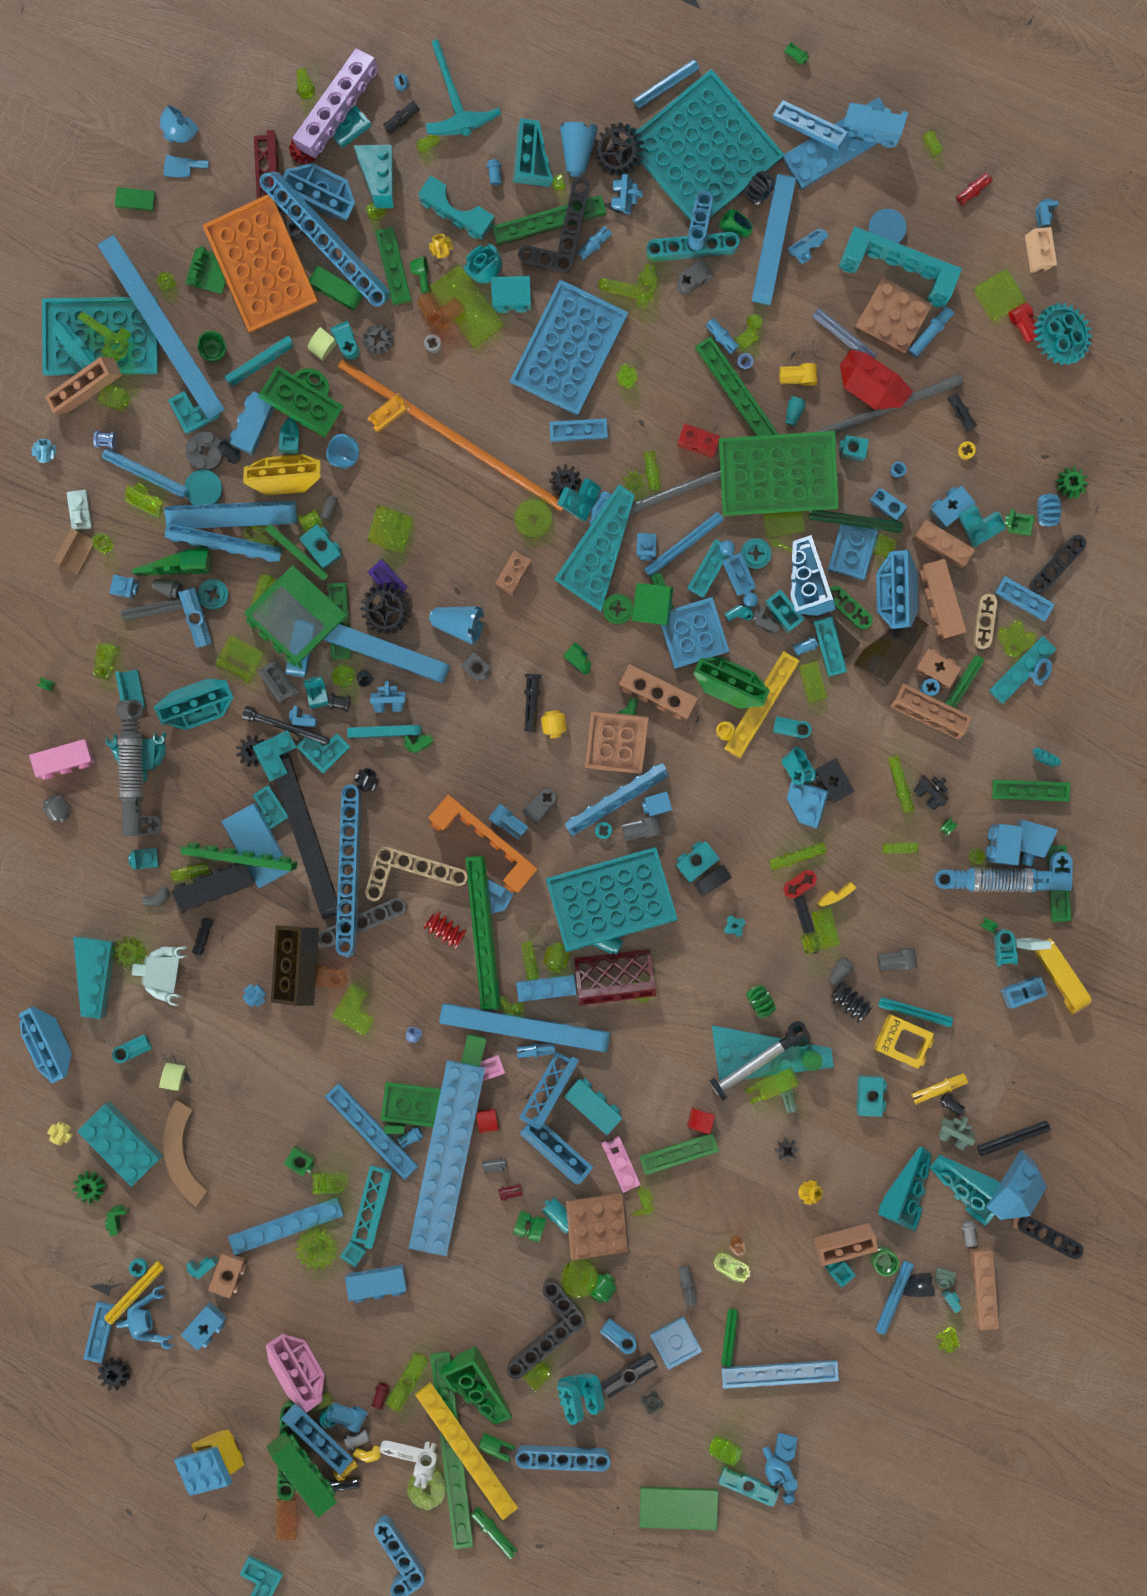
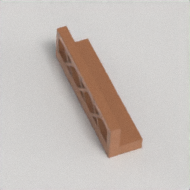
[890,683,972,740]

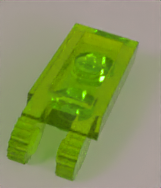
[745,1067,800,1105]

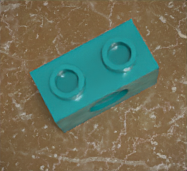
[299,524,343,571]
[764,589,805,634]
[675,840,720,883]
[856,1075,887,1117]

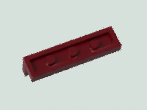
[253,130,281,211]

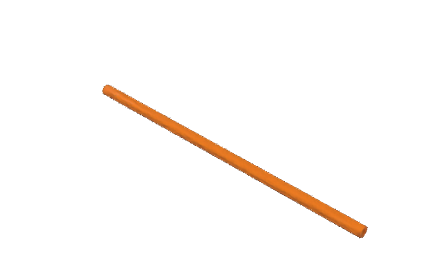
[338,359,563,512]

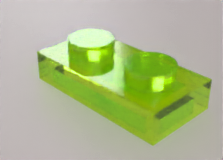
[798,661,827,703]

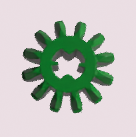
[1055,466,1089,499]
[746,984,776,1019]
[72,1171,106,1204]

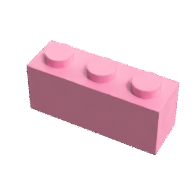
[29,739,95,780]

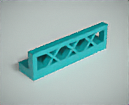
[351,1165,393,1249]

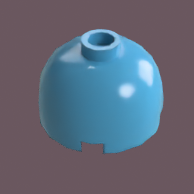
[159,105,199,143]

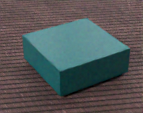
[340,1240,367,1268]

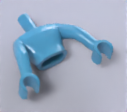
[116,1285,174,1349]
[762,1446,798,1505]

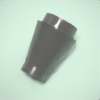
[152,578,183,599]
[828,957,855,986]

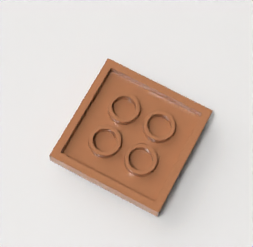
[855,277,933,355]
[585,710,649,774]
[566,1193,628,1260]

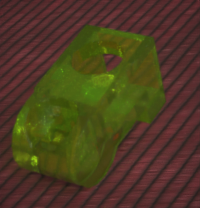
[93,643,120,681]

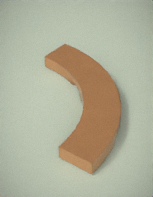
[163,1099,208,1207]

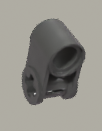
[677,259,714,294]
[522,789,557,824]

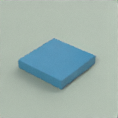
[650,1316,702,1370]

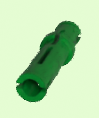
[470,1507,518,1559]

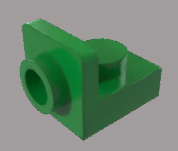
[403,734,435,755]

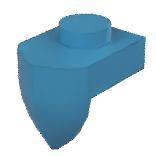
[774,1433,797,1464]

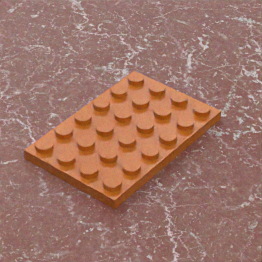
[202,194,319,333]

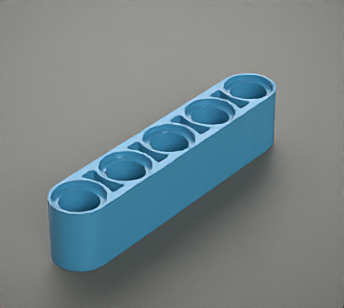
[515,1445,611,1472]

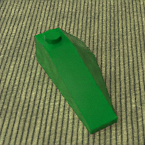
[132,545,212,576]
[440,1346,512,1425]

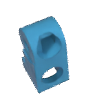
[869,488,907,521]

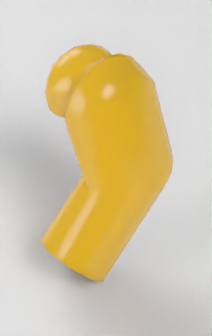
[353,1446,381,1463]

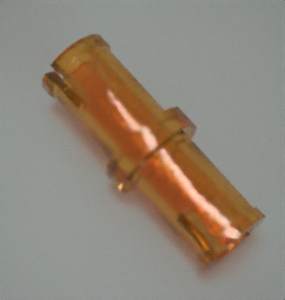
[730,1236,746,1256]

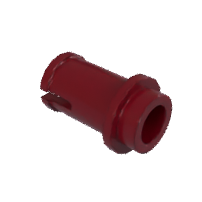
[498,1183,523,1202]
[371,1382,390,1410]

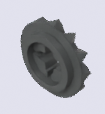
[363,324,393,355]

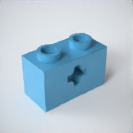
[928,485,976,530]
[181,1302,227,1351]

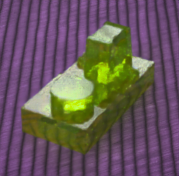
[124,483,163,518]

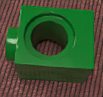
[284,1145,315,1176]

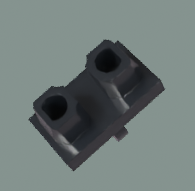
[914,775,948,810]

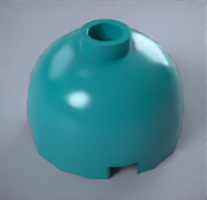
[464,244,503,284]

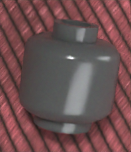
[42,794,71,823]

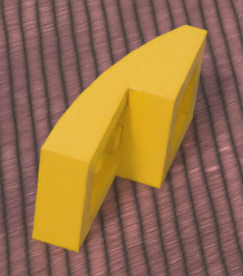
[816,882,856,906]

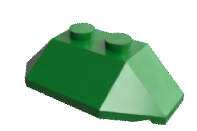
[693,657,770,709]

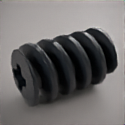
[830,981,873,1023]

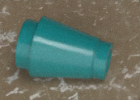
[785,396,806,426]

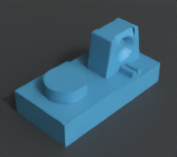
[787,228,828,264]

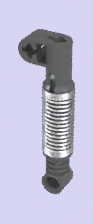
[116,700,162,836]

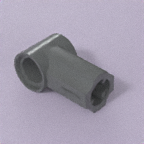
[621,815,662,841]
[877,948,917,971]

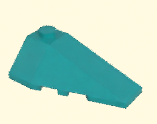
[930,1155,1000,1226]

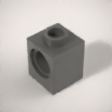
[461,652,491,683]

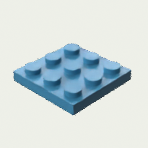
[660,597,730,669]

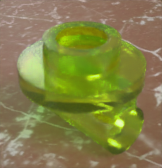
[366,202,386,221]

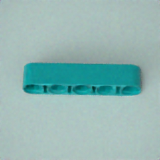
[646,232,740,262]

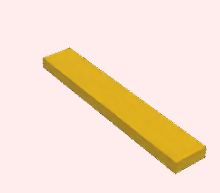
[724,651,799,759]

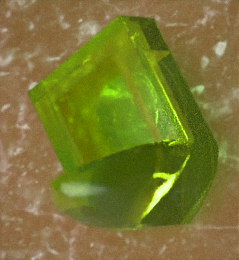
[631,1185,655,1216]
[522,1362,552,1392]

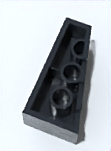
[171,863,254,915]

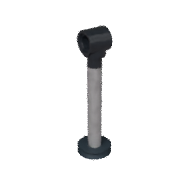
[709,1021,811,1101]

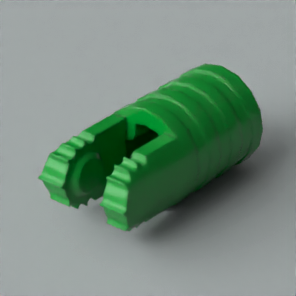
[477,1433,516,1463]

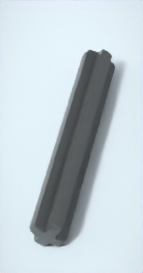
[121,598,183,621]

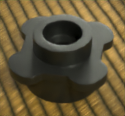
[641,1391,664,1414]

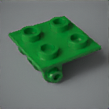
[185,246,226,294]

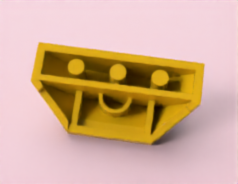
[243,454,321,496]

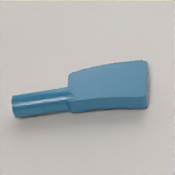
[163,155,209,178]

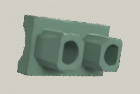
[939,1116,975,1150]

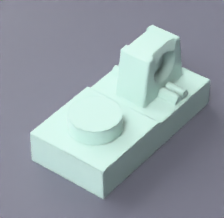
[67,489,92,531]

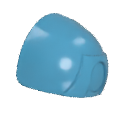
[326,434,360,469]

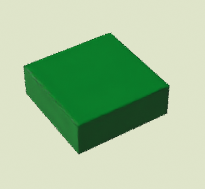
[384,1123,405,1134]

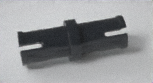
[383,100,420,134]
[947,393,977,432]

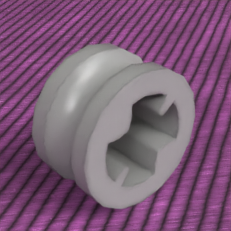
[424,334,442,353]

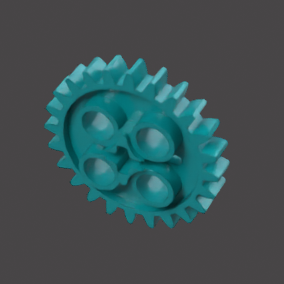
[1033,303,1093,365]

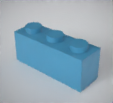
[229,391,275,456]
[516,974,576,1002]
[345,1264,408,1303]

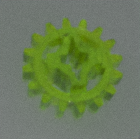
[295,1227,338,1271]

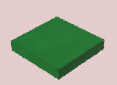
[632,583,674,625]

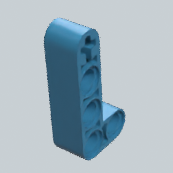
[374,1516,425,1596]

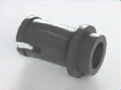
[320,495,339,521]
[482,1157,507,1174]

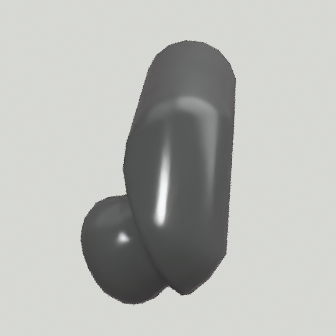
[143,887,169,907]

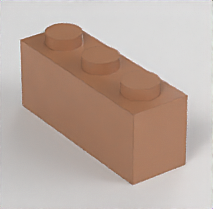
[912,520,975,569]
[813,1223,878,1266]

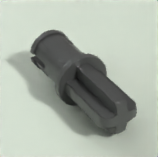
[678,1265,696,1306]

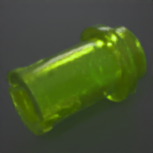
[922,130,944,156]
[415,135,441,153]

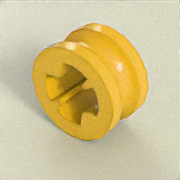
[958,441,976,460]

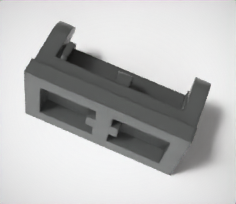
[258,661,299,704]

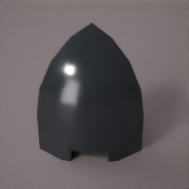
[903,1273,935,1297]

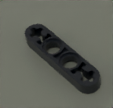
[1029,535,1087,595]
[1017,1216,1083,1259]

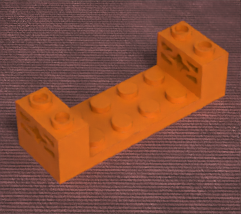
[428,795,538,893]

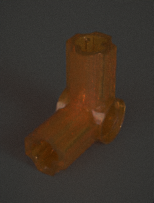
[416,292,465,331]

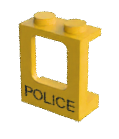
[873,1013,934,1069]

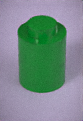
[800,1049,822,1071]

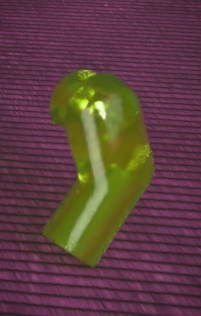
[499,995,524,1016]

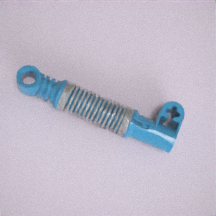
[933,852,1073,893]

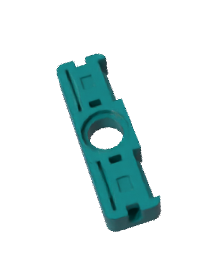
[718,1466,779,1507]

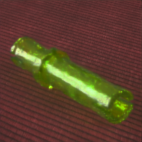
[887,755,915,813]
[768,841,827,871]

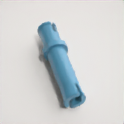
[908,306,954,358]

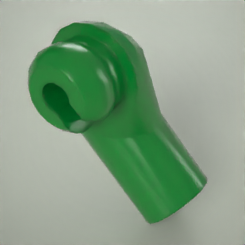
[617,698,638,715]

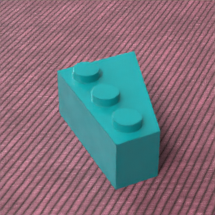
[512,118,553,188]

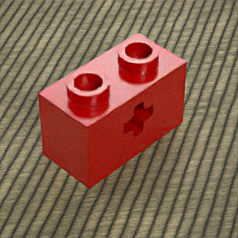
[677,423,720,458]

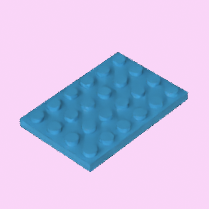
[510,279,628,416]

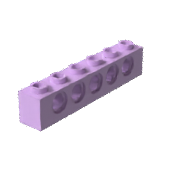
[292,49,379,159]

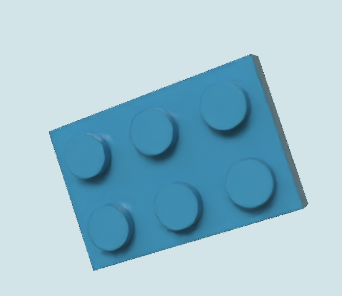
[174,1446,232,1496]

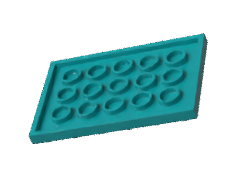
[42,297,159,376]
[545,847,678,952]

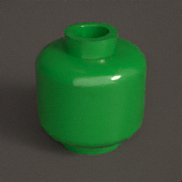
[588,1273,617,1304]

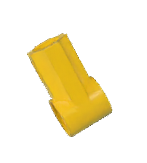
[779,363,817,386]

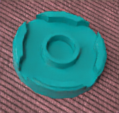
[184,469,223,505]

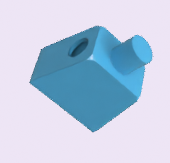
[1017,820,1057,867]

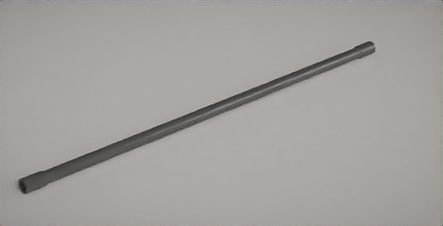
[629,374,964,515]

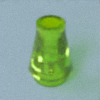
[296,68,315,99]

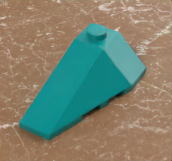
[878,1147,932,1232]

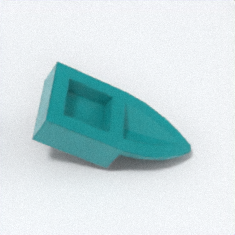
[279,417,299,454]

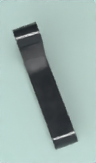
[518,177,590,274]
[507,1278,585,1379]

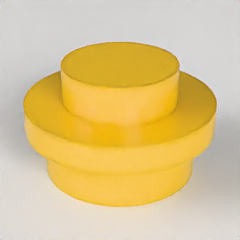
[716,722,735,741]

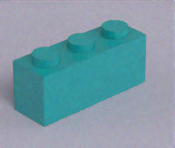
[564,1077,622,1135]

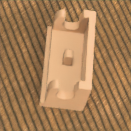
[1025,227,1057,273]

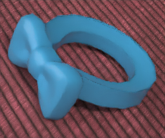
[1028,658,1052,686]

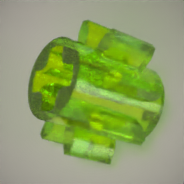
[616,364,638,389]
[622,469,646,493]
[331,663,355,688]

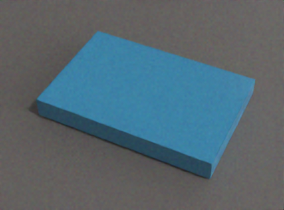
[827,524,878,581]

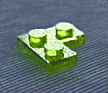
[800,907,840,954]
[332,983,375,1036]

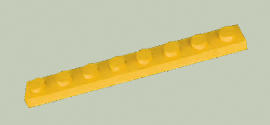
[415,1382,518,1520]

